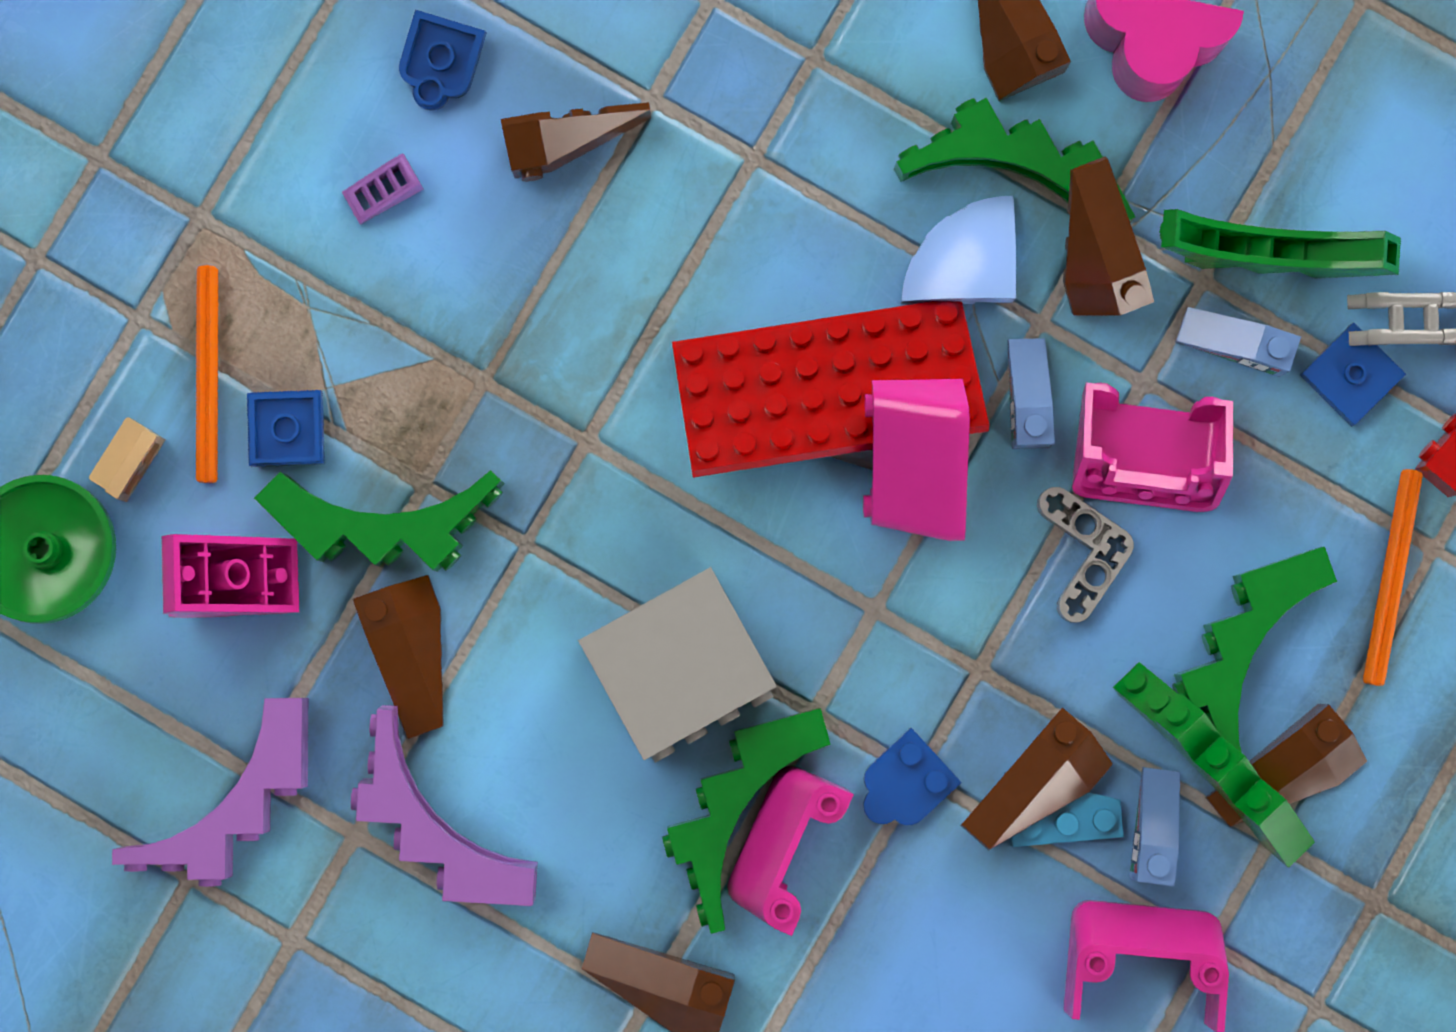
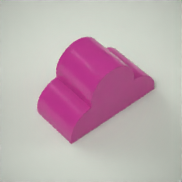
[1084,0,1244,102]
[161,534,299,618]

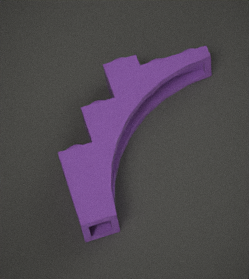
[112,698,309,887]
[351,705,538,906]

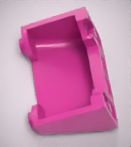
[863,379,970,541]
[1072,382,1233,512]
[727,766,854,936]

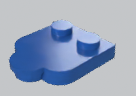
[399,9,487,111]
[863,727,962,825]

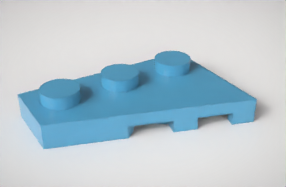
[1004,772,1124,847]

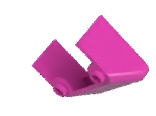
[1063,900,1229,1032]

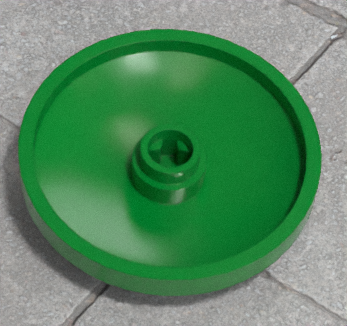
[0,475,116,624]

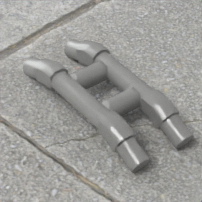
[1347,292,1456,346]

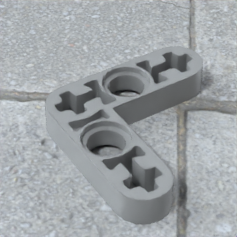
[1037,487,1134,623]

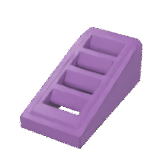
[342,153,424,225]

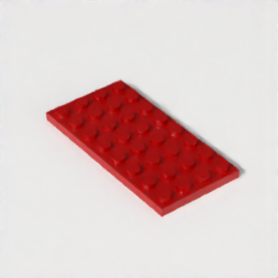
[672,301,989,478]

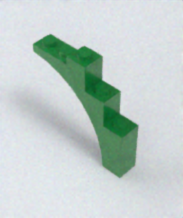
[894,97,1136,223]
[1159,209,1401,279]
[254,470,505,572]
[1172,546,1337,753]
[1113,662,1315,868]
[662,708,831,934]

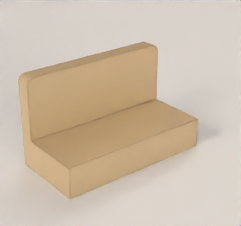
[89,417,166,502]

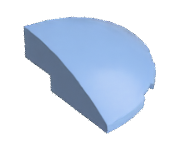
[901,196,1016,304]

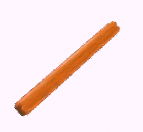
[196,265,218,483]
[1363,469,1423,686]

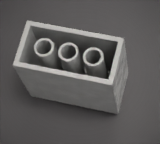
[578,567,777,763]

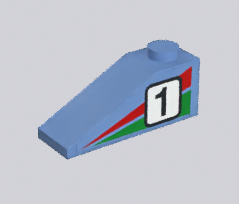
[1175,307,1301,377]
[1007,338,1055,449]
[1129,767,1180,887]

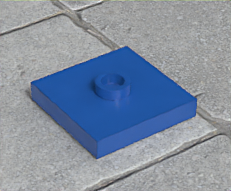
[1300,322,1406,427]
[247,390,325,467]

